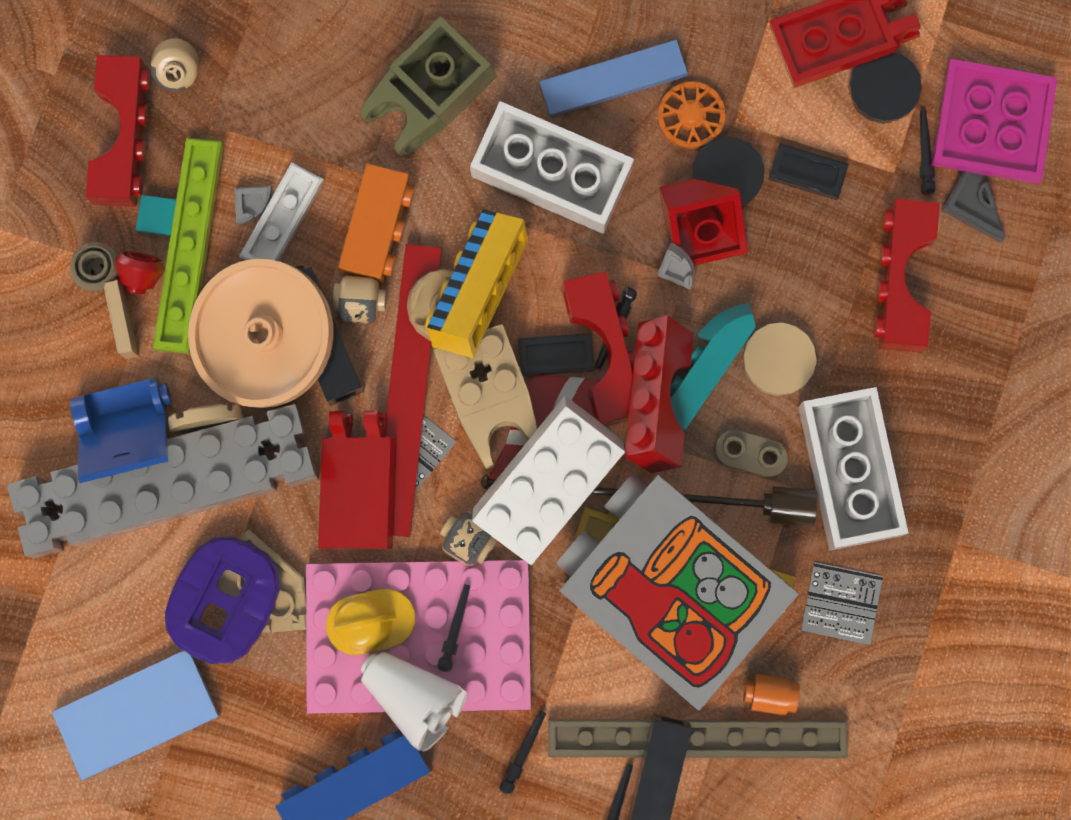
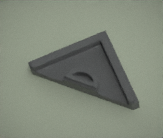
[942,171,1005,243]

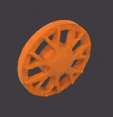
[658,82,726,149]

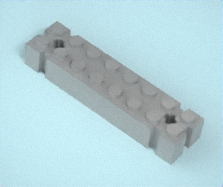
[7,404,319,559]

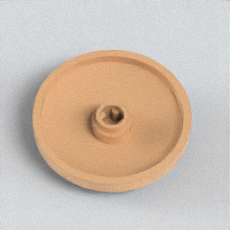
[188,259,333,408]

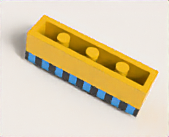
[425,209,528,359]

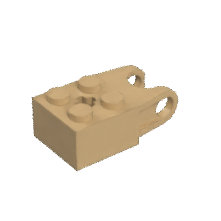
[433,324,537,469]

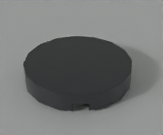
[848,53,922,124]
[692,137,764,207]

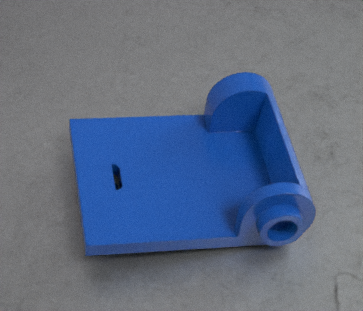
[70,377,172,483]

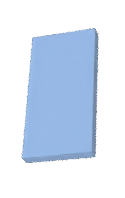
[52,651,220,781]

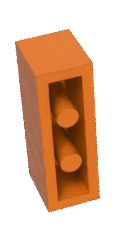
[338,163,415,285]

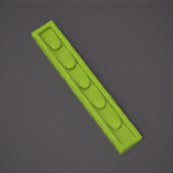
[153,138,224,354]

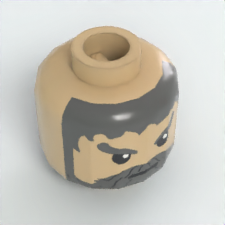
[151,38,199,92]
[333,275,387,324]
[440,511,497,567]

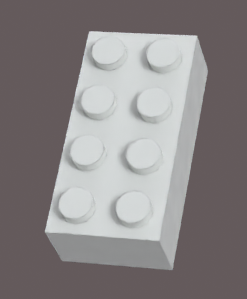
[470,101,634,234]
[798,387,908,551]
[472,396,625,565]

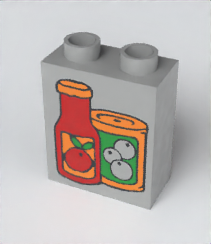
[556,473,799,711]

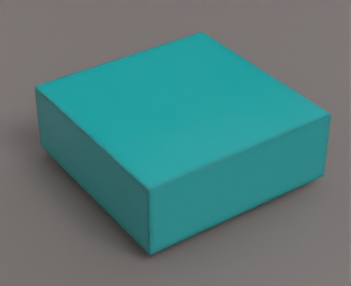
[136,195,176,237]

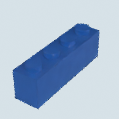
[275,730,432,820]

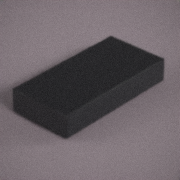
[768,143,849,200]
[519,333,594,376]

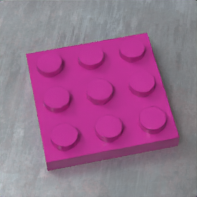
[932,59,1058,185]

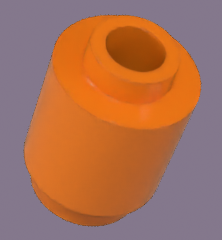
[743,673,800,715]

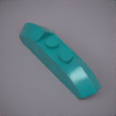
[670,303,756,432]

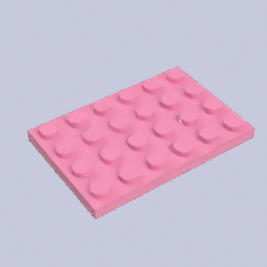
[306,560,531,714]

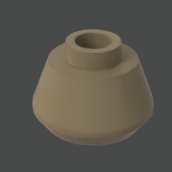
[70,242,118,292]

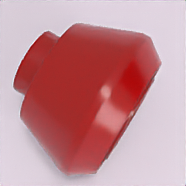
[115,251,165,294]

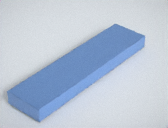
[539,40,688,118]

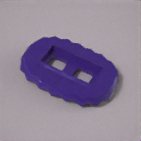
[165,537,281,664]

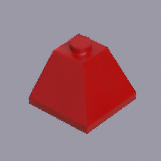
[659,179,748,266]

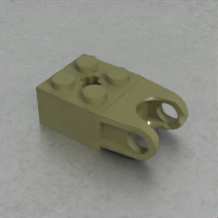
[360,16,497,156]

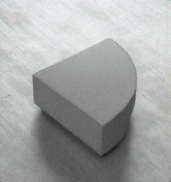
[235,186,272,226]
[657,242,695,289]

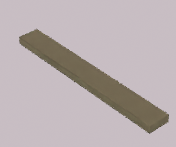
[548,719,848,758]

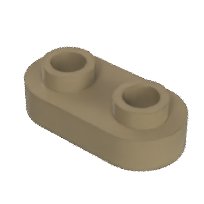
[714,430,788,478]

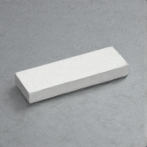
[239,162,324,261]

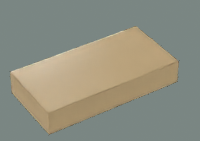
[103,280,139,359]

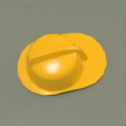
[326,589,415,655]

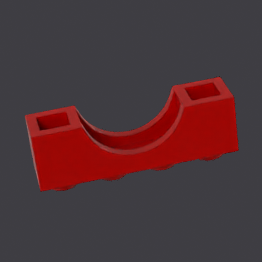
[86,55,151,207]
[873,199,940,353]
[561,271,635,426]
[624,315,694,474]

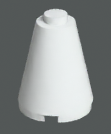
[361,652,467,752]

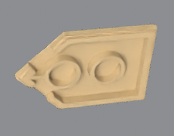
[218,529,306,633]

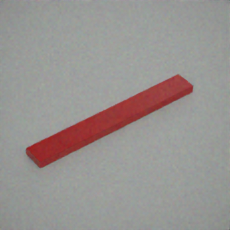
[386,244,442,538]

